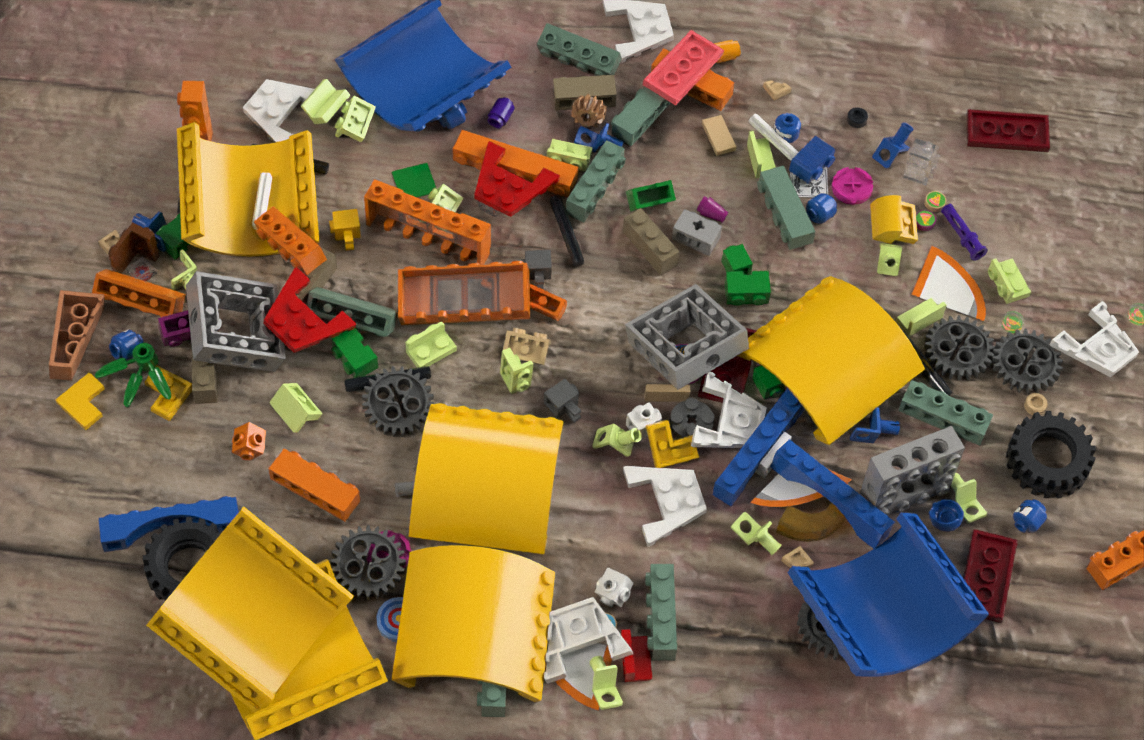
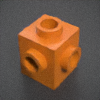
[232,422,266,461]

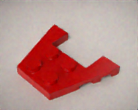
[474,141,560,217]
[263,267,356,353]

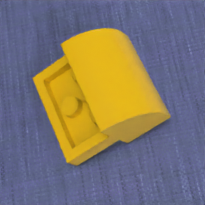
[870,195,918,244]

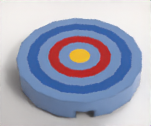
[376,597,403,643]

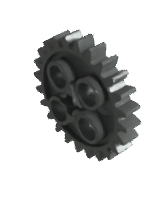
[924,315,995,381]
[991,329,1063,394]
[362,366,434,437]
[330,525,406,600]
[797,602,845,660]

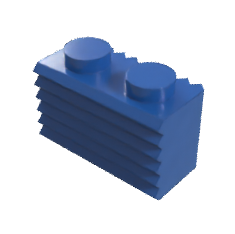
[789,136,836,184]

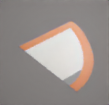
[912,246,986,321]
[750,469,852,507]
[545,643,612,711]

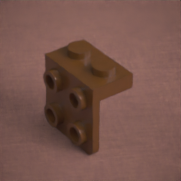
[108,222,160,274]

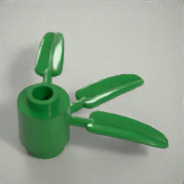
[95,343,171,408]

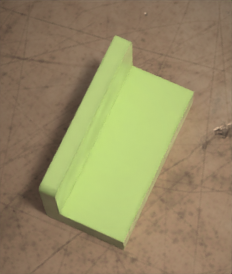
[301,79,350,124]
[747,131,776,178]
[896,298,947,337]
[270,383,322,433]

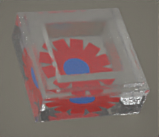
[126,256,157,281]

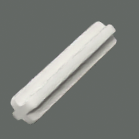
[748,114,799,160]
[252,173,272,230]

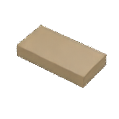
[702,115,736,156]
[645,384,690,402]

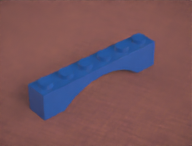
[713,388,804,507]
[770,439,895,549]
[98,496,239,552]

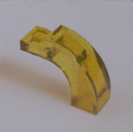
[776,503,845,542]

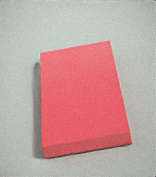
[643,30,724,106]

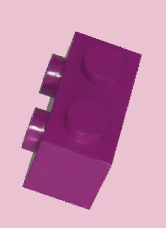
[158,310,191,347]

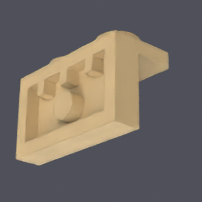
[503,328,551,365]

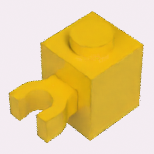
[329,209,361,251]

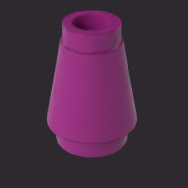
[696,196,729,223]

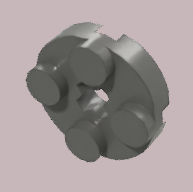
[670,398,714,439]

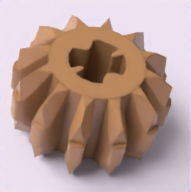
[571,94,607,129]

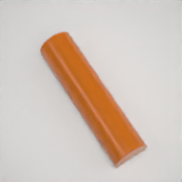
[481,279,567,321]

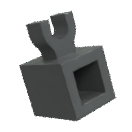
[521,250,552,290]
[544,379,581,423]

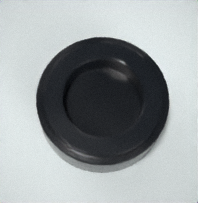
[847,107,868,128]

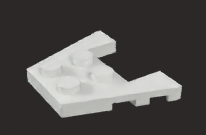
[603,0,674,64]
[243,79,315,143]
[1049,301,1139,377]
[691,371,767,448]
[623,466,707,547]
[544,597,633,684]

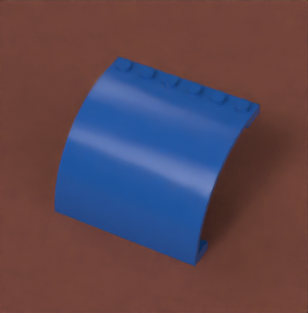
[335,0,512,132]
[787,512,989,677]

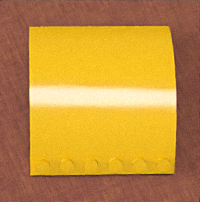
[177,122,319,257]
[737,276,925,445]
[408,403,563,554]
[146,507,354,712]
[391,545,555,702]
[230,559,388,740]

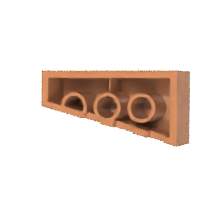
[49,290,105,381]

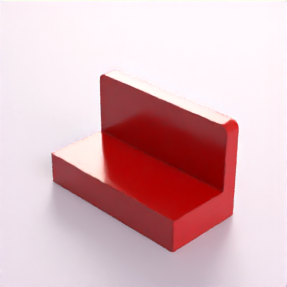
[621,629,653,682]

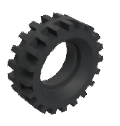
[1006,411,1096,499]
[143,517,223,601]

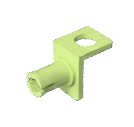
[877,243,902,276]
[171,249,197,290]
[592,423,642,457]
[951,473,987,523]
[731,512,782,555]
[589,656,623,710]

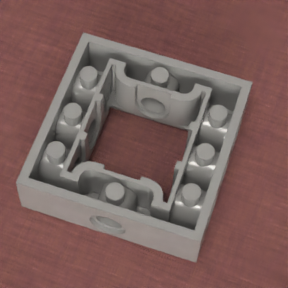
[186,271,286,372]
[625,284,749,390]
[860,426,965,516]

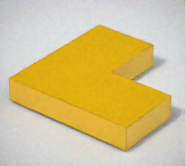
[144,365,192,421]
[55,372,105,430]
[646,420,699,468]

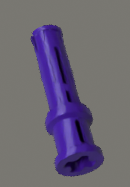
[941,204,988,261]

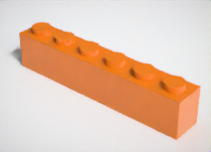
[453,130,579,197]

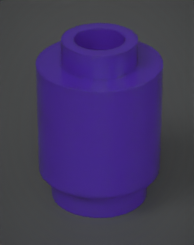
[487,97,515,129]

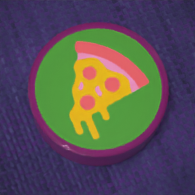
[916,210,936,231]

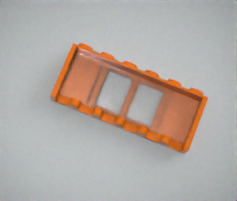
[364,179,491,265]
[398,261,530,325]

